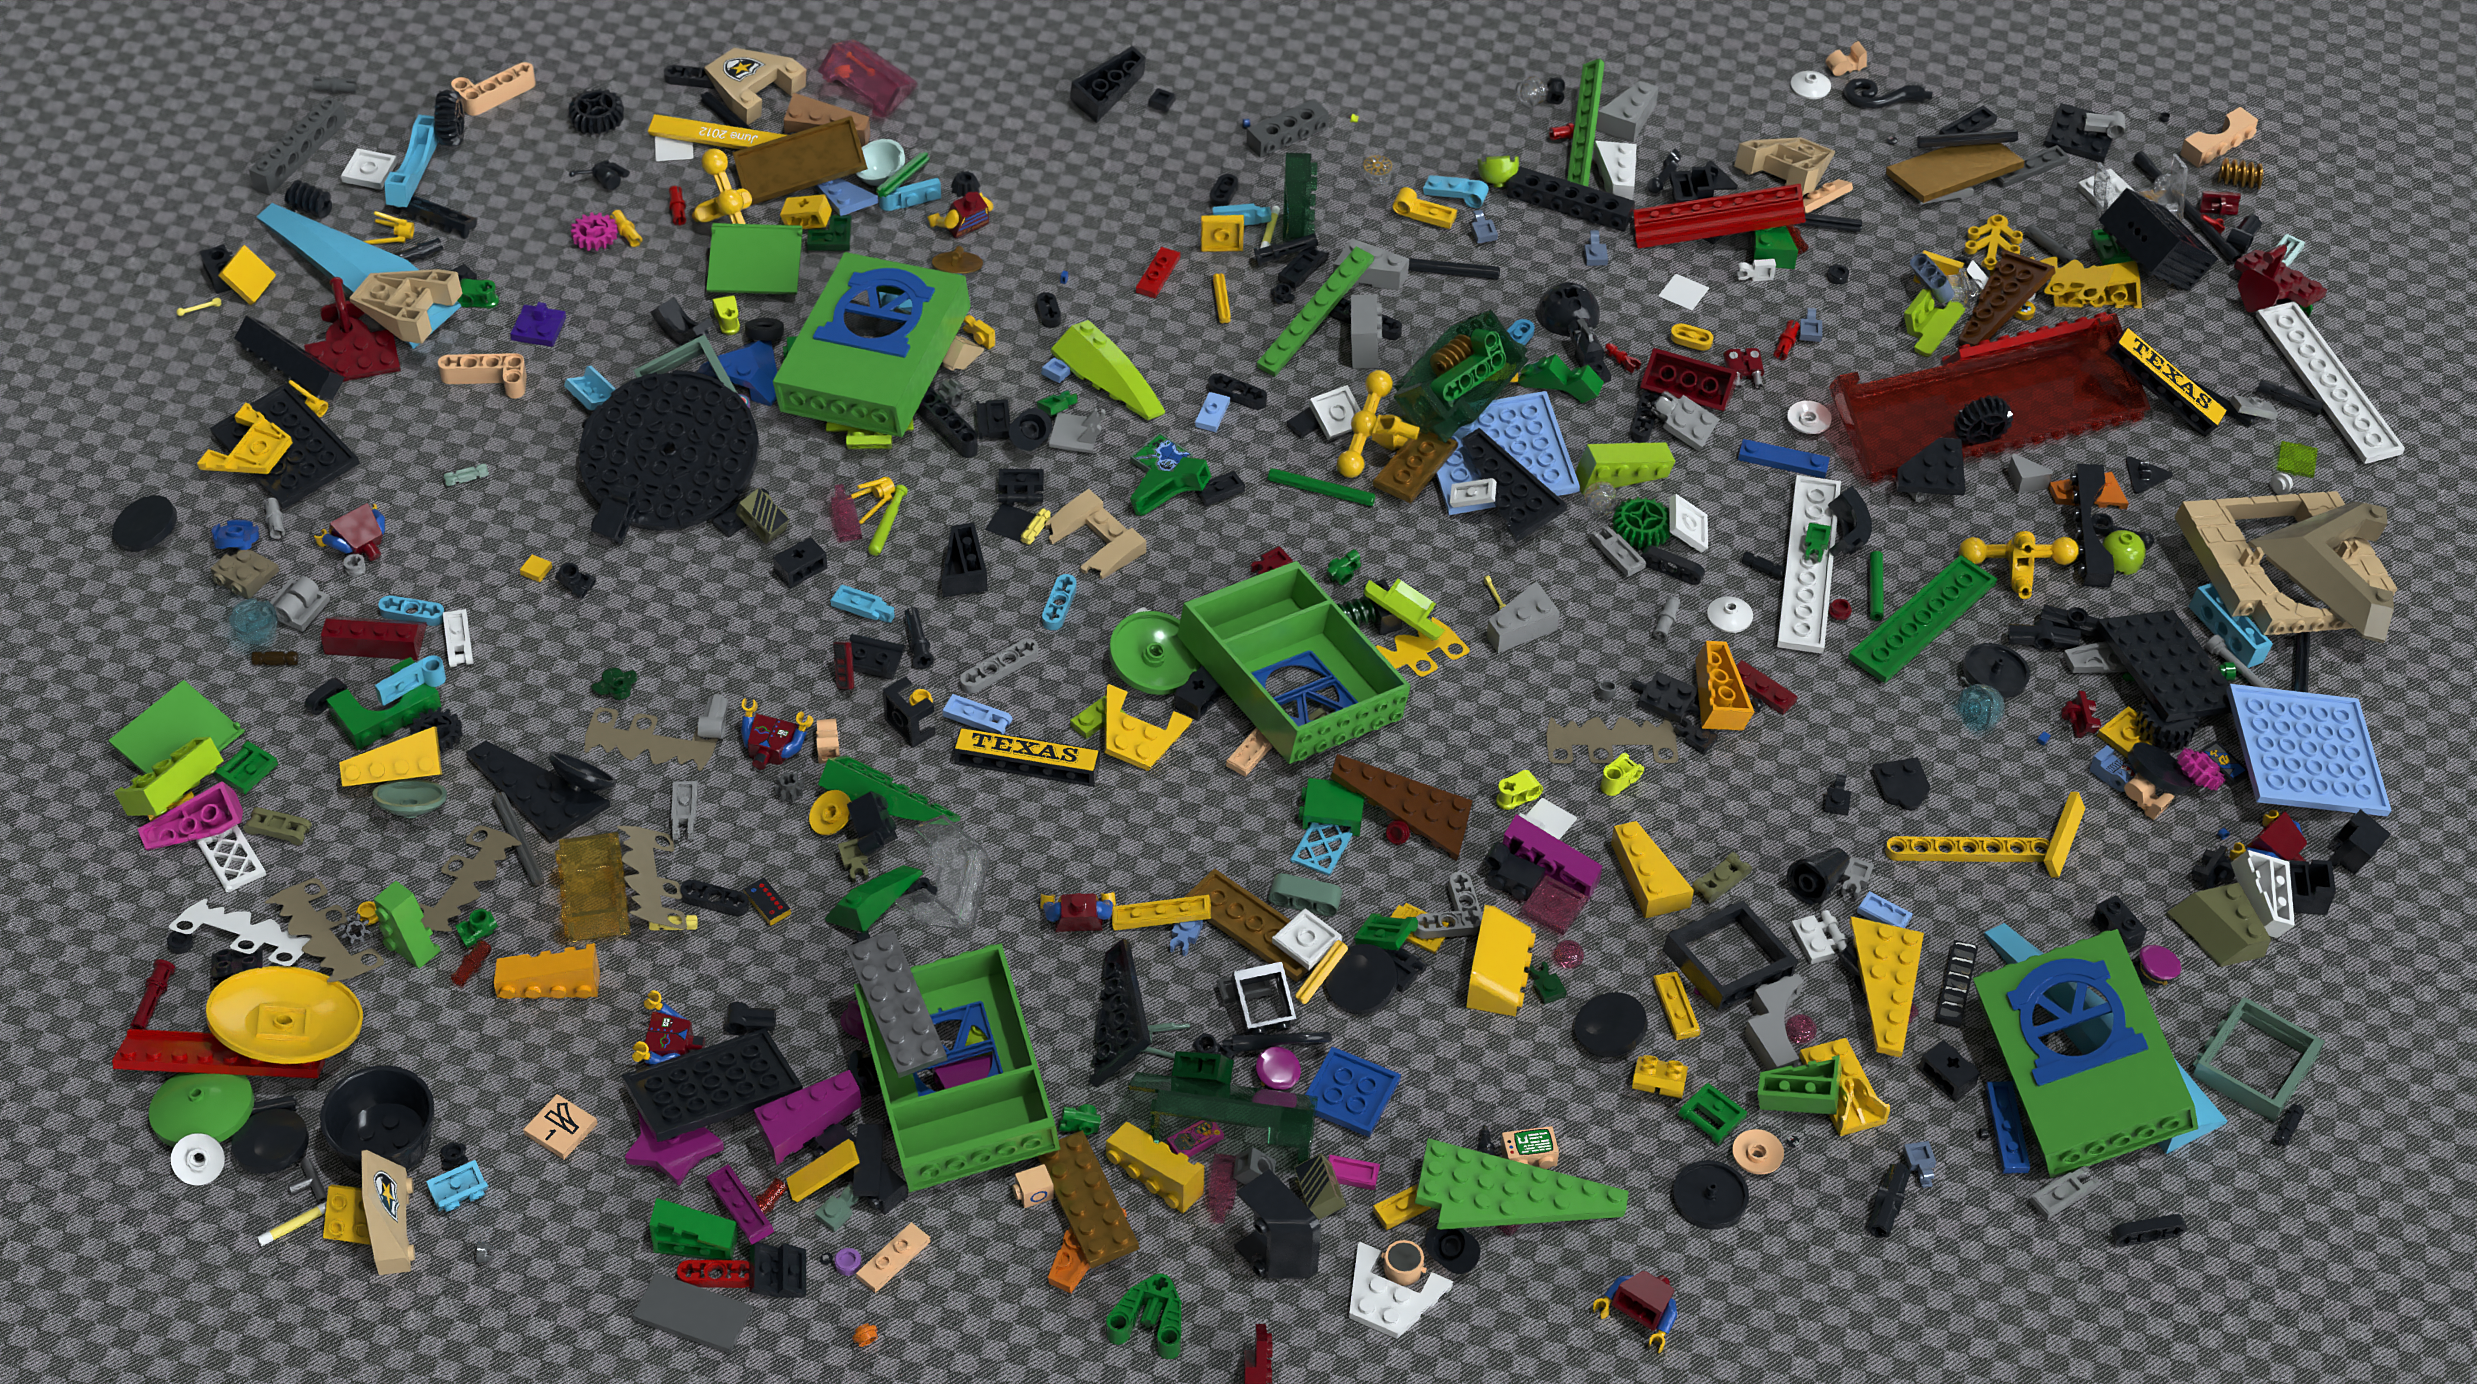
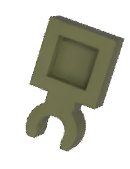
[838,838,869,883]

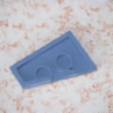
[814,178,878,216]

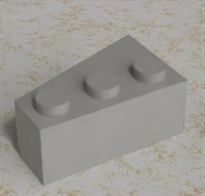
[1333,238,1409,290]
[1351,294,1382,369]
[1486,581,1560,653]

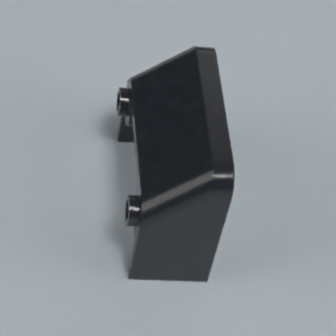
[1234,1169,1321,1279]

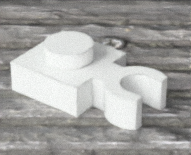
[1737,259,1776,281]

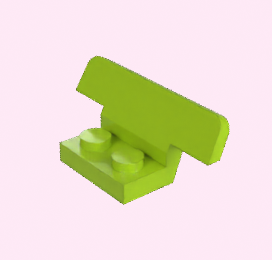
[1904,289,1965,357]
[826,418,914,449]
[1363,578,1445,640]

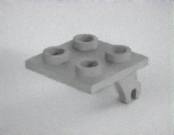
[1049,408,1106,453]

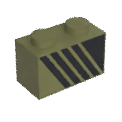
[735,488,790,545]
[1294,1153,1346,1220]

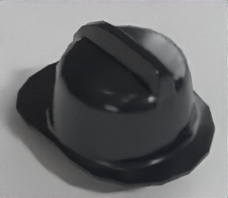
[1008,408,1052,451]
[1425,1223,1481,1274]

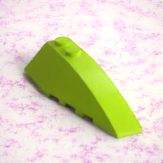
[1051,320,1165,420]

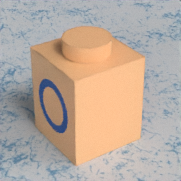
[1012,1164,1054,1208]

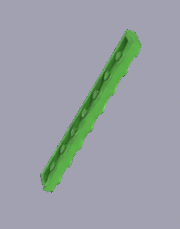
[1567,58,1605,187]
[1257,246,1374,377]

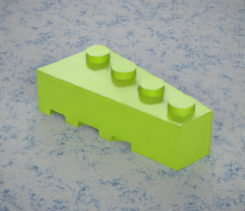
[1575,442,1675,495]
[114,737,224,816]

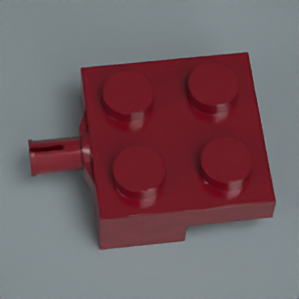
[1244,1324,1273,1384]

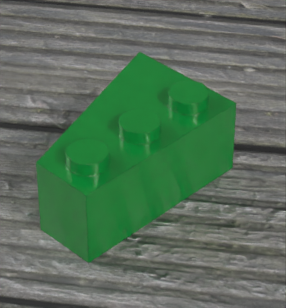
[1752,226,1798,269]
[649,1198,738,1260]

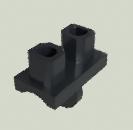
[2192,845,2235,890]

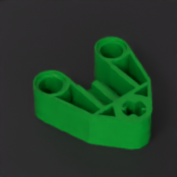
[1106,1273,1182,1359]

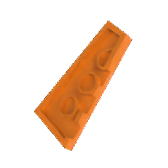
[1048,1208,1127,1293]

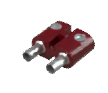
[1723,348,1765,389]

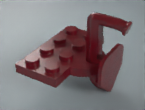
[2234,244,2328,312]
[304,277,401,381]

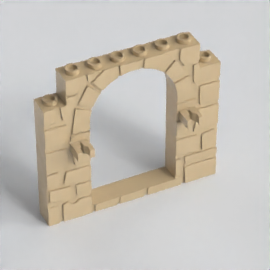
[2174,491,2397,635]

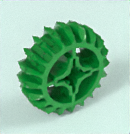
[1612,496,1671,550]

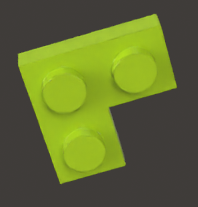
[1070,696,1128,739]

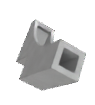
[1745,974,1803,1071]

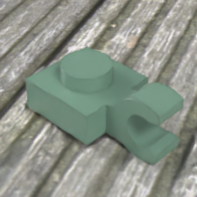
[815,1184,859,1232]

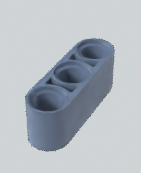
[1910,253,1955,303]

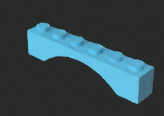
[384,114,439,207]

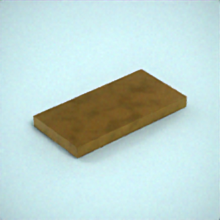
[1373,425,1458,503]

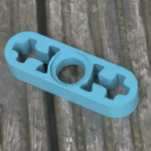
[1042,574,1077,631]
[378,595,444,626]

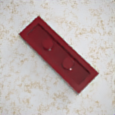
[1736,660,1798,715]

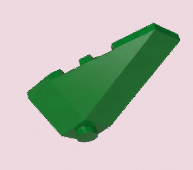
[825,865,923,932]

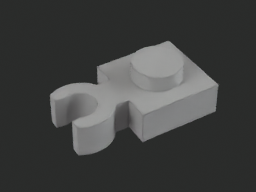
[1841,857,1874,899]

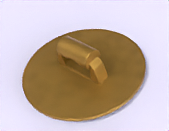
[932,246,983,274]

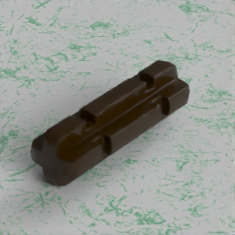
[251,651,299,665]

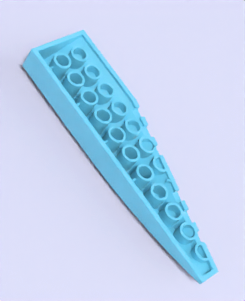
[256,203,461,349]
[1984,923,2227,1154]

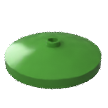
[1108,611,1201,695]
[149,1072,254,1147]

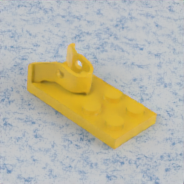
[1799,1038,1890,1136]

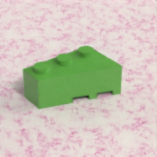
[1758,1055,1842,1115]

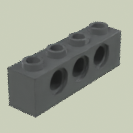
[1246,99,1329,158]

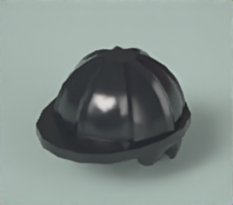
[847,1050,882,1096]

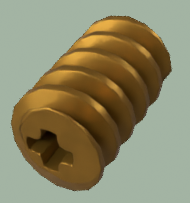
[2217,158,2264,190]
[1430,334,1474,377]

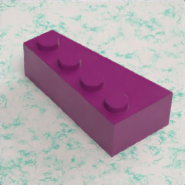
[1503,814,1603,901]
[754,1070,862,1166]

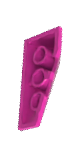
[137,781,243,850]

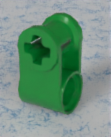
[457,279,499,309]

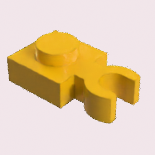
[963,315,995,349]

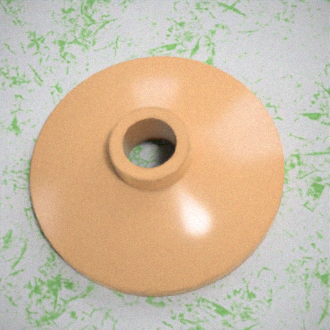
[1732,1129,1784,1174]

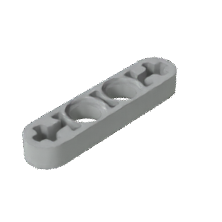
[960,639,1039,694]

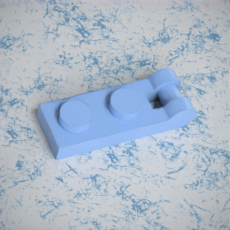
[942,694,1013,734]

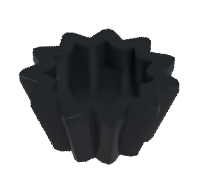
[951,171,981,197]

